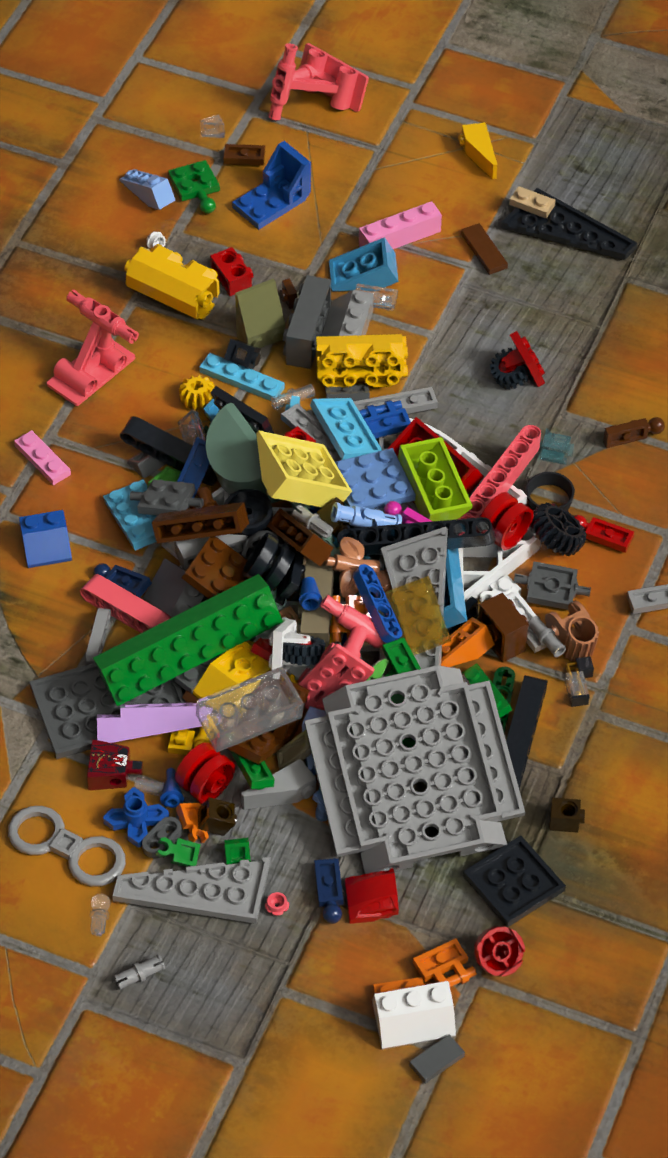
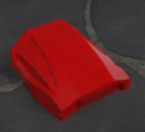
[345,868,399,924]

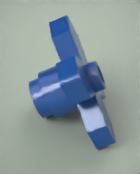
[103,787,169,848]

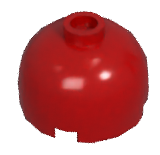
[474,926,525,976]

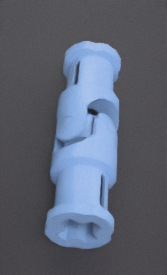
[331,502,402,527]

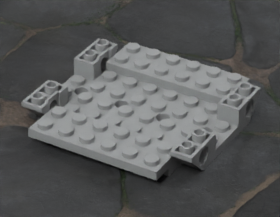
[304,665,525,874]

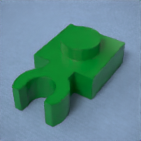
[155,837,201,867]

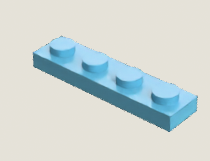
[199,353,285,402]

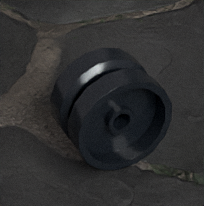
[224,489,273,539]
[242,532,296,592]

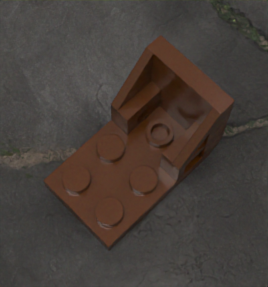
[218,671,310,765]

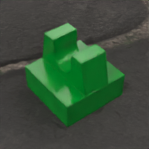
[224,838,251,865]

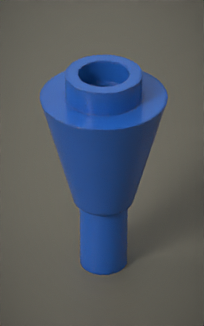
[160,768,184,808]

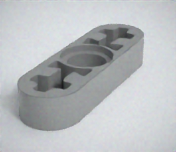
[86,608,111,665]

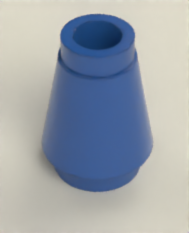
[299,577,322,611]

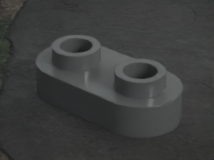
[142,817,182,858]

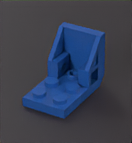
[232,141,311,230]

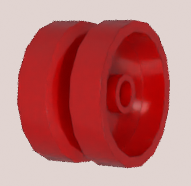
[480,492,534,550]
[175,742,235,804]

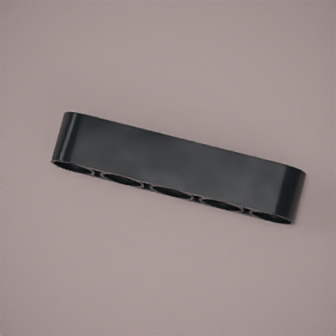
[120,416,217,486]

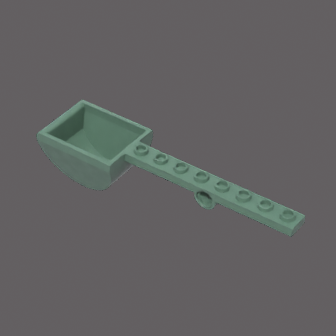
[206,403,384,616]

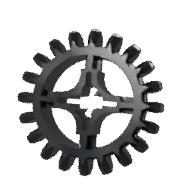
[530,502,587,556]

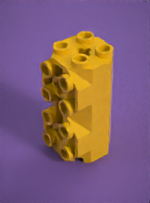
[124,244,219,320]
[316,334,408,388]

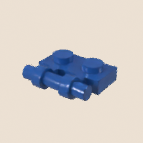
[359,400,411,439]

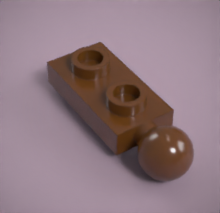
[603,417,665,449]

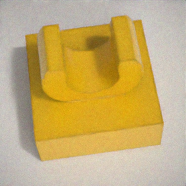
[168,729,196,755]

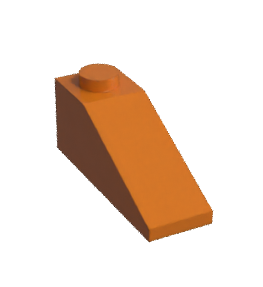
[441,617,495,667]

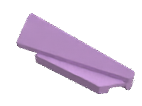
[97,703,212,743]

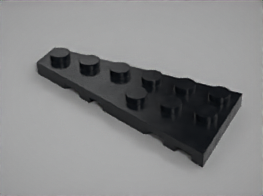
[501,188,637,260]

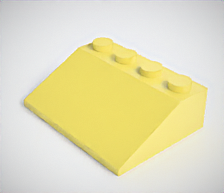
[256,431,352,508]

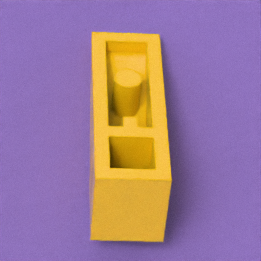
[458,122,497,179]

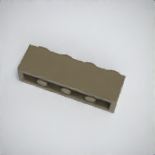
[297,558,335,647]

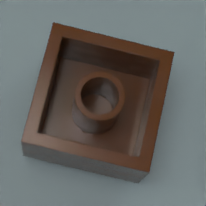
[478,592,529,662]

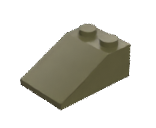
[235,279,285,348]

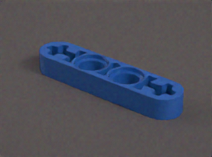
[353,564,402,643]

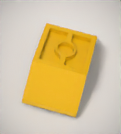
[193,640,287,720]

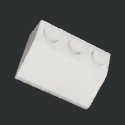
[372,981,456,1049]

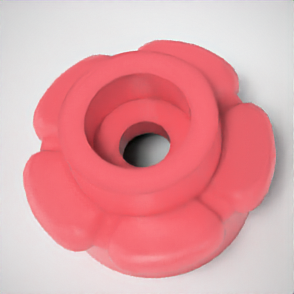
[265,892,289,916]

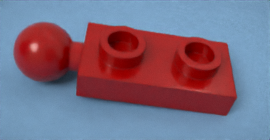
[575,515,634,553]

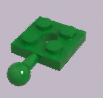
[168,160,220,214]

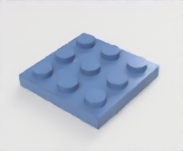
[335,448,415,510]

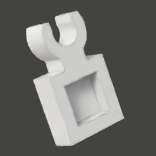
[479,575,521,602]

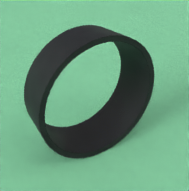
[526,472,575,511]

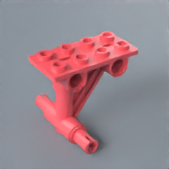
[268,43,369,120]
[47,290,139,406]
[297,594,387,711]

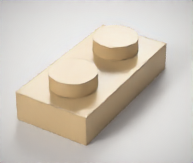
[509,186,555,218]

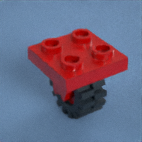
[490,331,545,389]

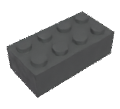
[283,275,331,369]

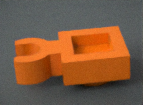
[176,803,209,843]

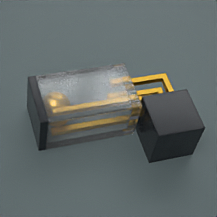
[565,656,594,707]

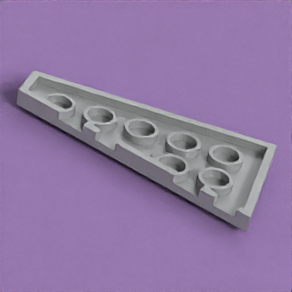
[381,527,448,669]

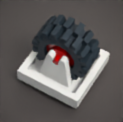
[269,619,325,677]

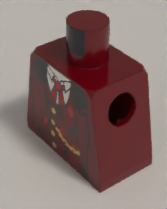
[87,740,143,790]

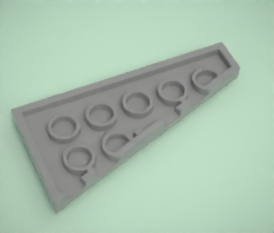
[113,857,271,924]

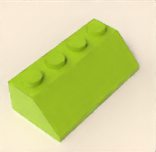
[398,437,473,521]

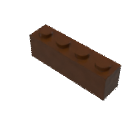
[151,502,249,544]
[267,508,333,566]

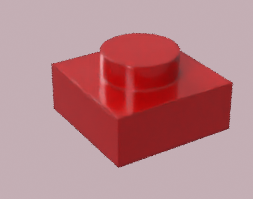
[250,637,273,661]

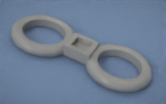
[8,806,126,887]

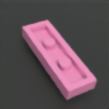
[14,430,71,485]

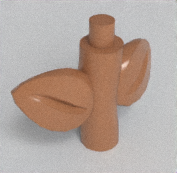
[324,537,380,598]

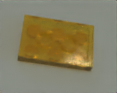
[385,576,451,655]

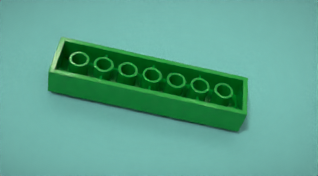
[93,574,283,707]

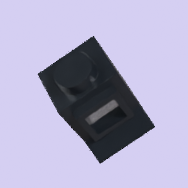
[224,339,261,369]

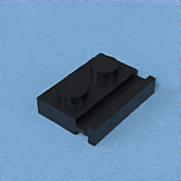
[275,551,305,606]

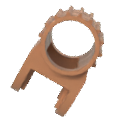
[545,600,600,662]

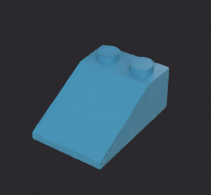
[329,237,399,291]

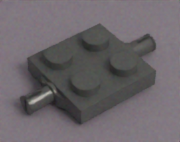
[130,479,204,515]
[514,561,591,610]

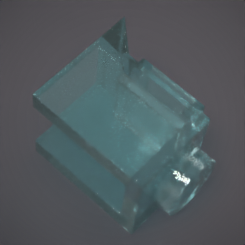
[540,428,575,465]

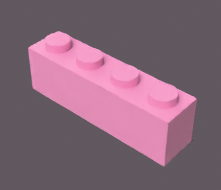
[359,201,442,249]

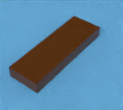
[461,223,508,275]

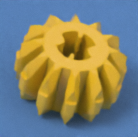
[179,375,215,411]

